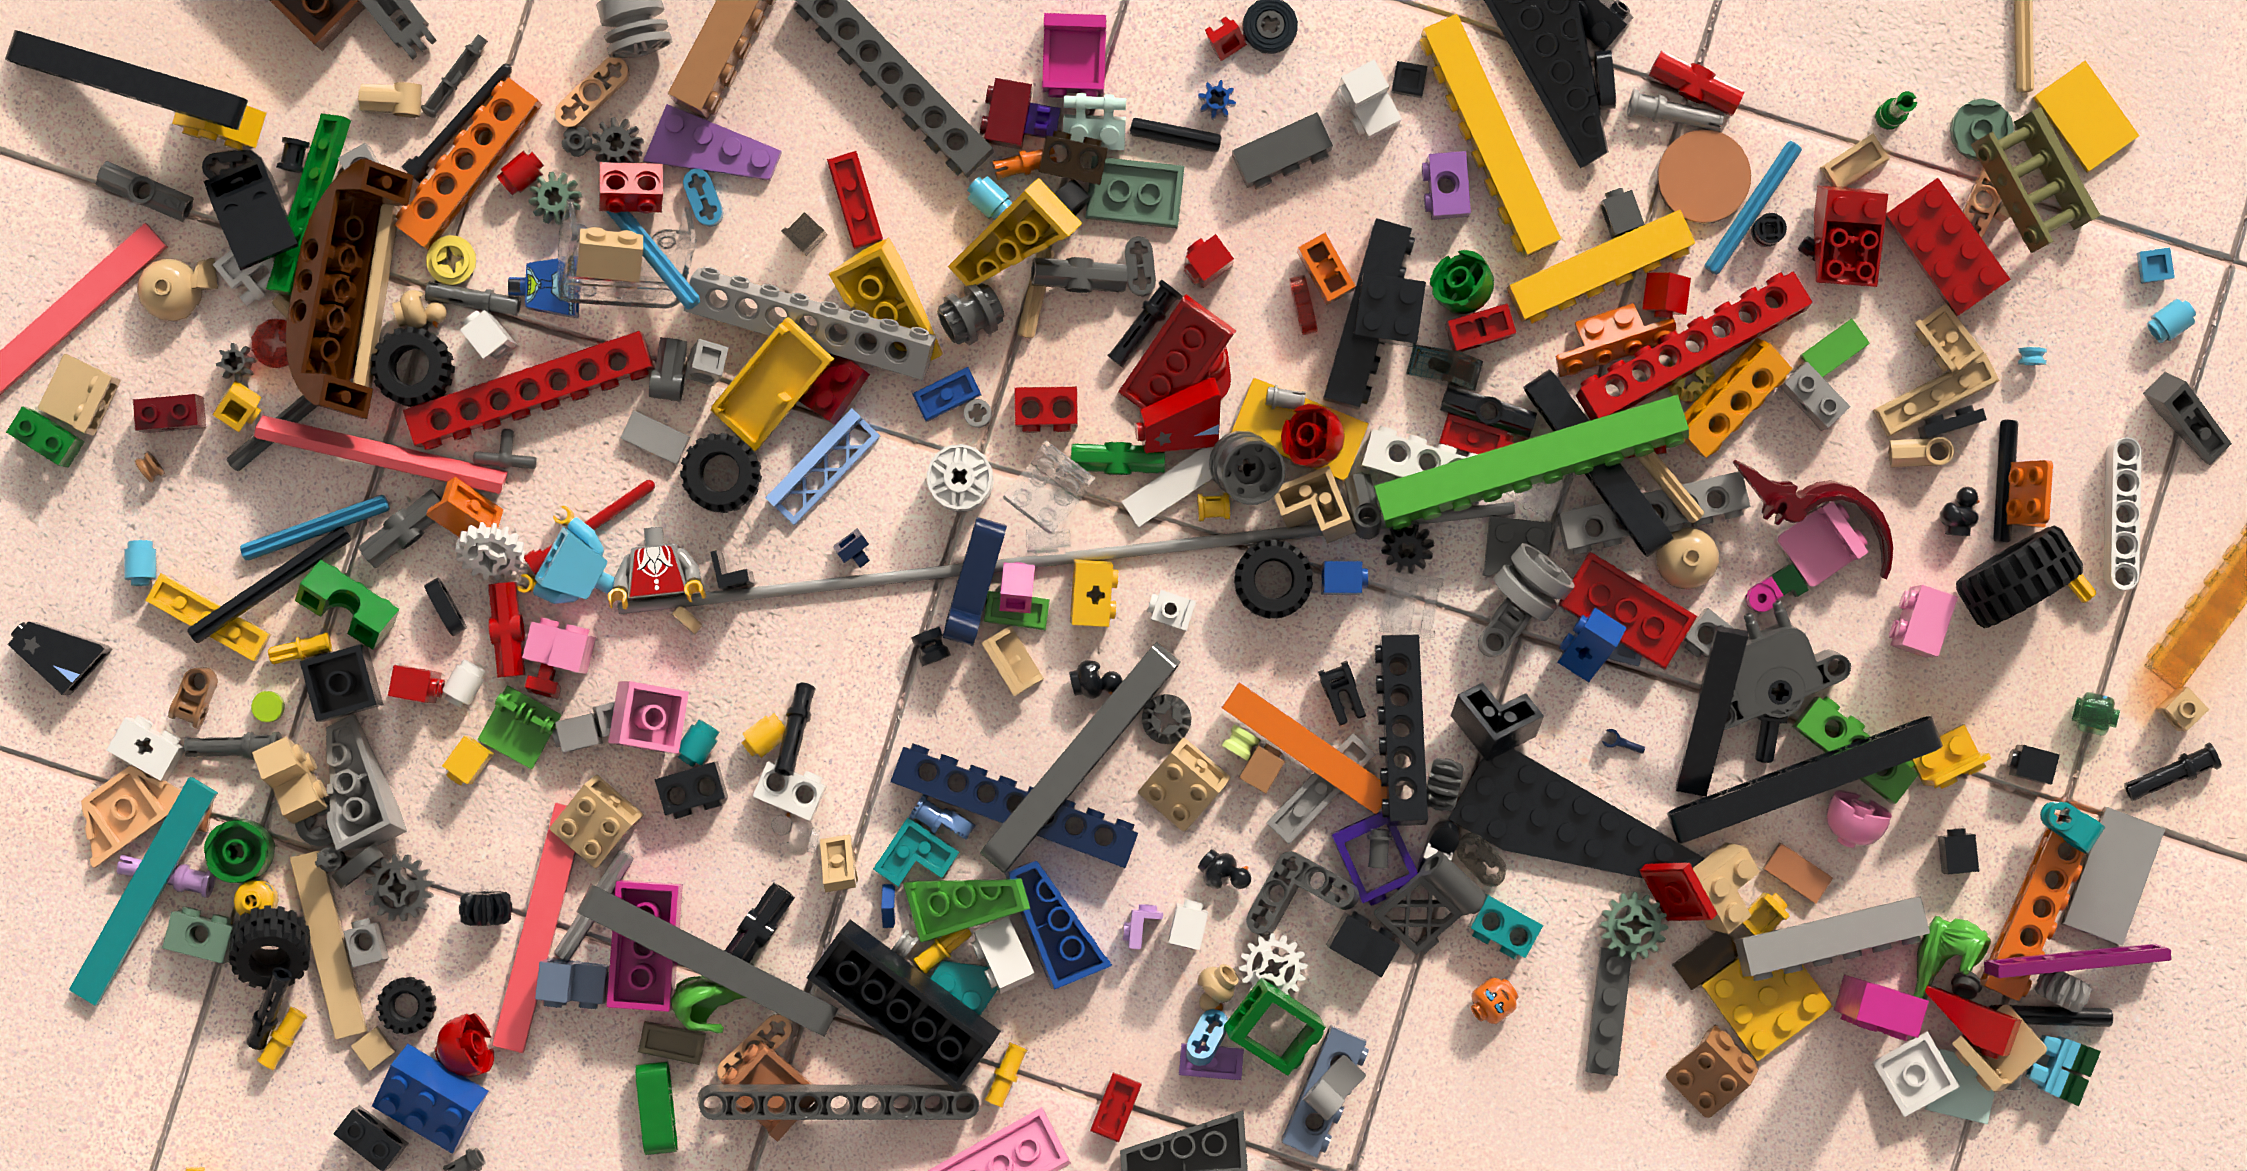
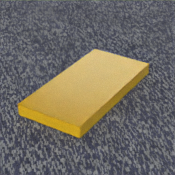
[1231,377,1369,481]

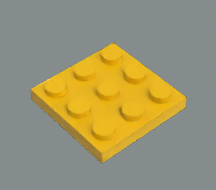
[1700,957,1833,1061]

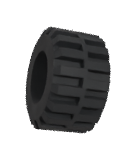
[370,326,455,407]
[680,433,762,513]
[1234,540,1313,619]
[229,905,310,990]

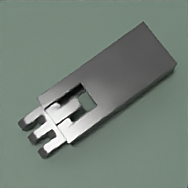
[360,0,437,60]

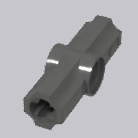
[96,161,194,222]
[1031,257,1128,293]
[358,489,442,568]

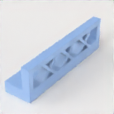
[765,408,881,525]

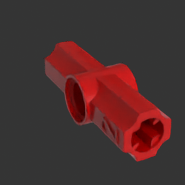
[1648,50,1745,116]
[488,582,525,678]

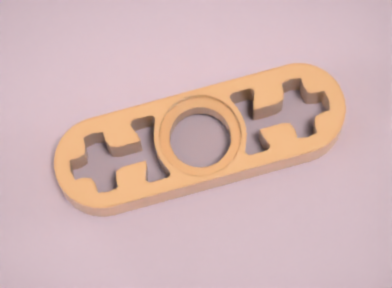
[555,57,630,129]
[1963,168,2001,238]
[717,1013,793,1080]

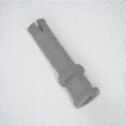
[1627,89,1724,132]

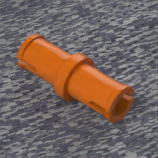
[992,147,1057,180]

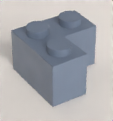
[535,958,610,1009]

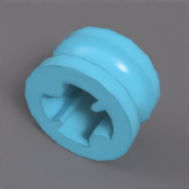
[2018,347,2047,365]

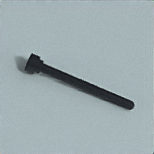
[401,63,512,183]

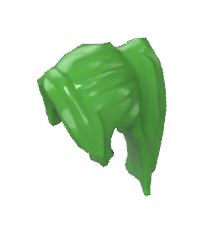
[1913,916,1991,1000]
[671,976,746,1034]

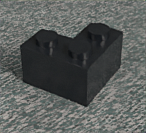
[1450,682,1544,761]
[1326,911,1400,978]

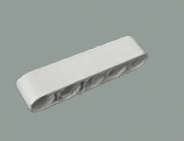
[2103,437,2142,591]

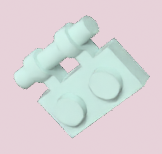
[1062,93,1127,150]

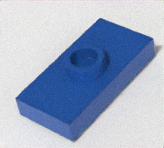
[912,367,982,422]

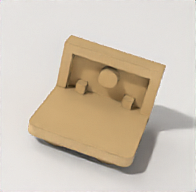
[1952,1005,2047,1092]

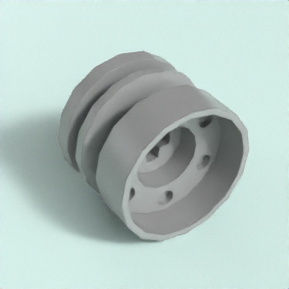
[596,0,673,58]

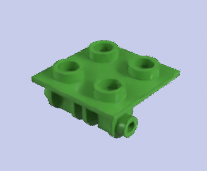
[477,685,562,769]

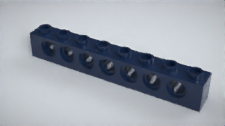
[890,743,1139,868]

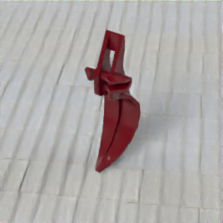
[1733,460,1894,580]

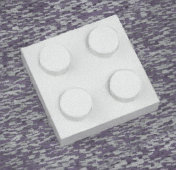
[1873,1031,1960,1117]

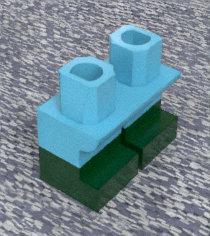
[2025,1035,2101,1106]

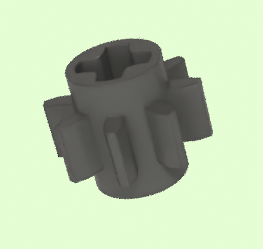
[216,343,257,382]

